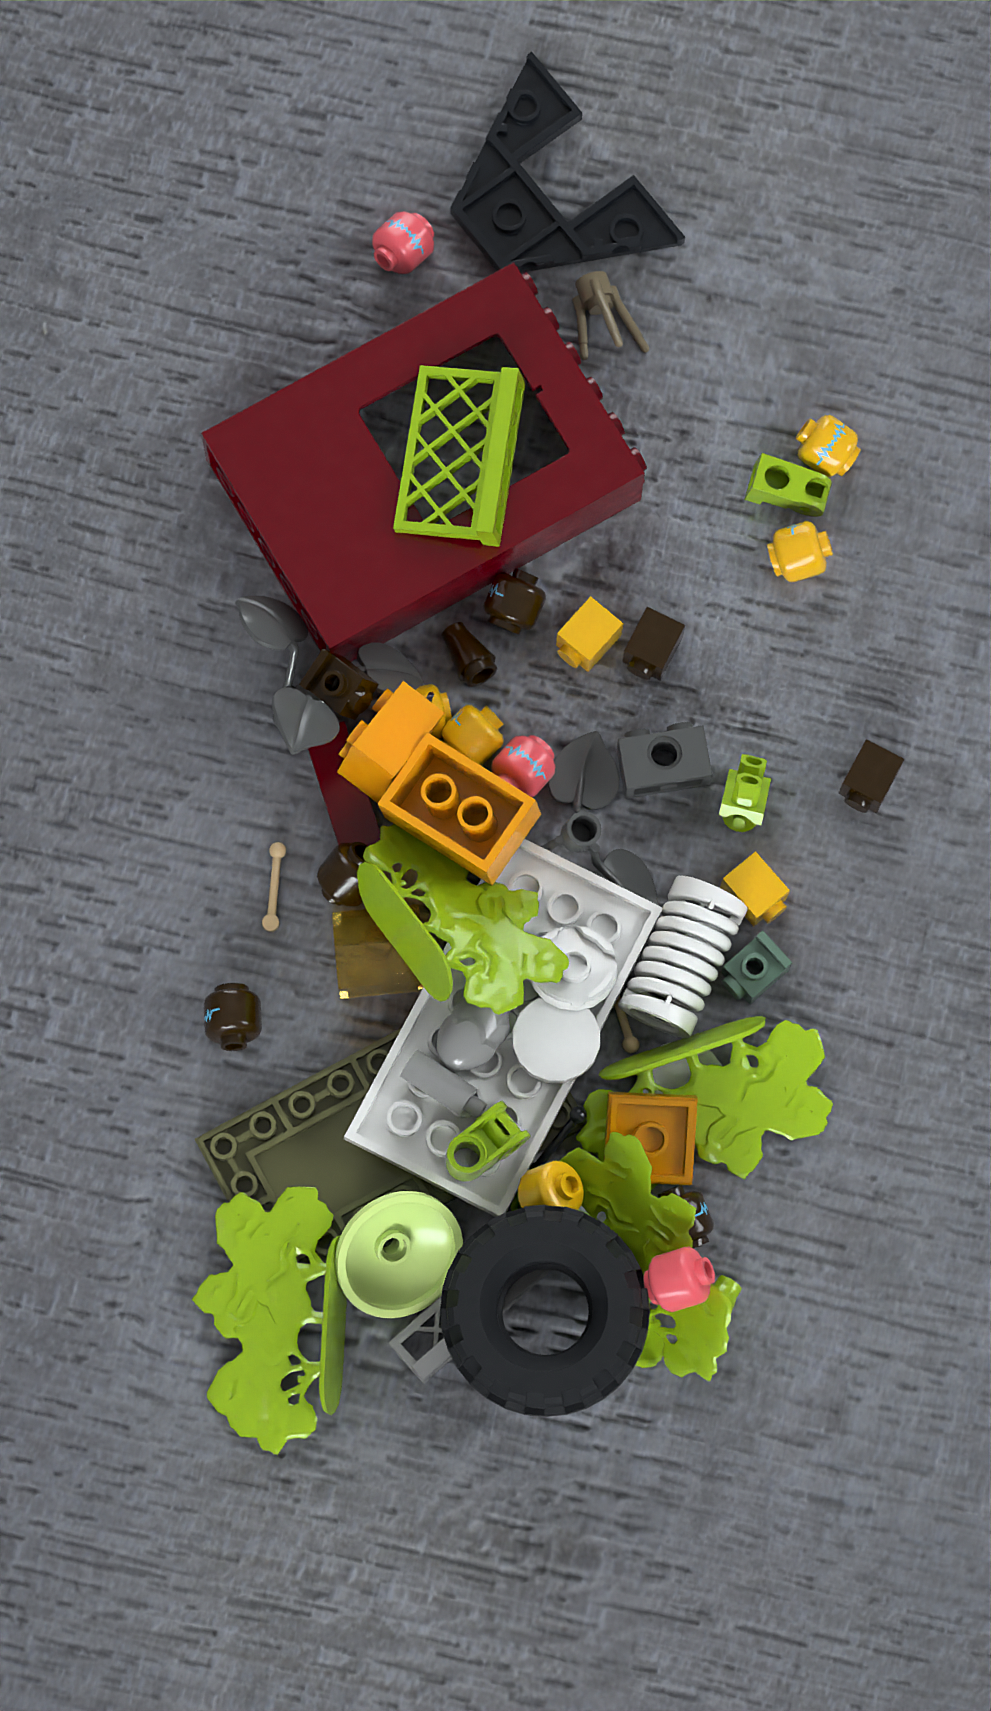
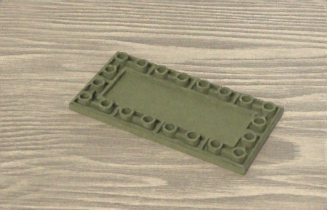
[195,1028,587,1264]

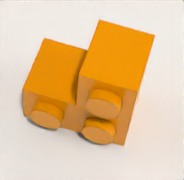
[337,681,445,803]

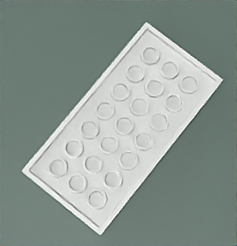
[344,839,663,1217]

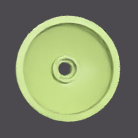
[335,1191,463,1318]

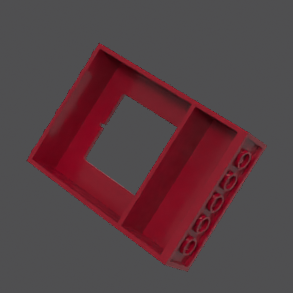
[201,262,647,662]

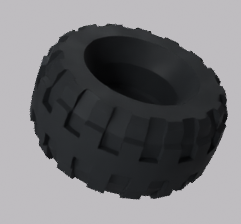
[440,1205,650,1417]

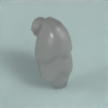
[436,997,510,1073]

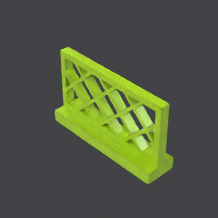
[393,365,525,547]

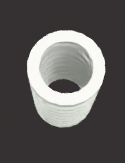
[618,876,748,1038]

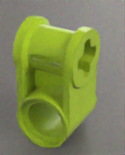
[446,1101,531,1182]

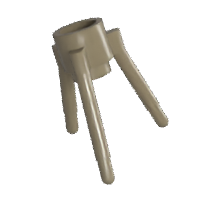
[572,271,649,360]

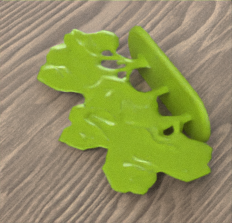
[357,824,569,1015]
[576,1016,833,1190]
[560,1132,732,1381]
[191,1186,347,1455]

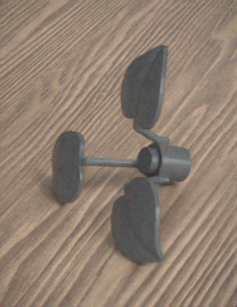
[235,595,424,755]
[466,731,657,905]

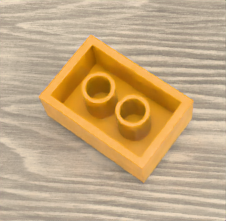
[378,732,541,886]

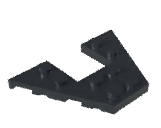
[450,51,685,273]

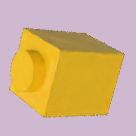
[556,596,623,672]
[720,851,790,927]

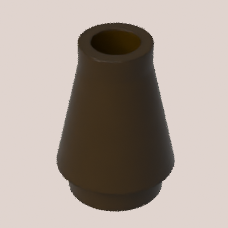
[441,622,497,687]

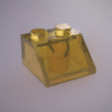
[332,904,423,999]

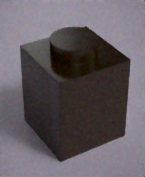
[622,607,685,681]
[838,739,905,814]

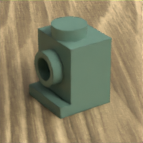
[721,930,792,1005]

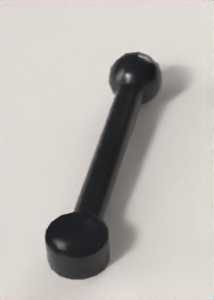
[529,1106,587,1170]

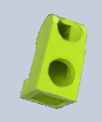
[744,453,832,517]

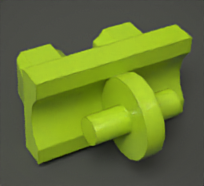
[719,754,771,832]

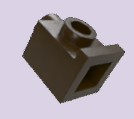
[299,649,379,720]

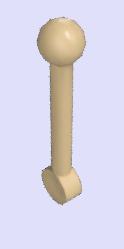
[262,842,286,932]
[614,995,640,1053]

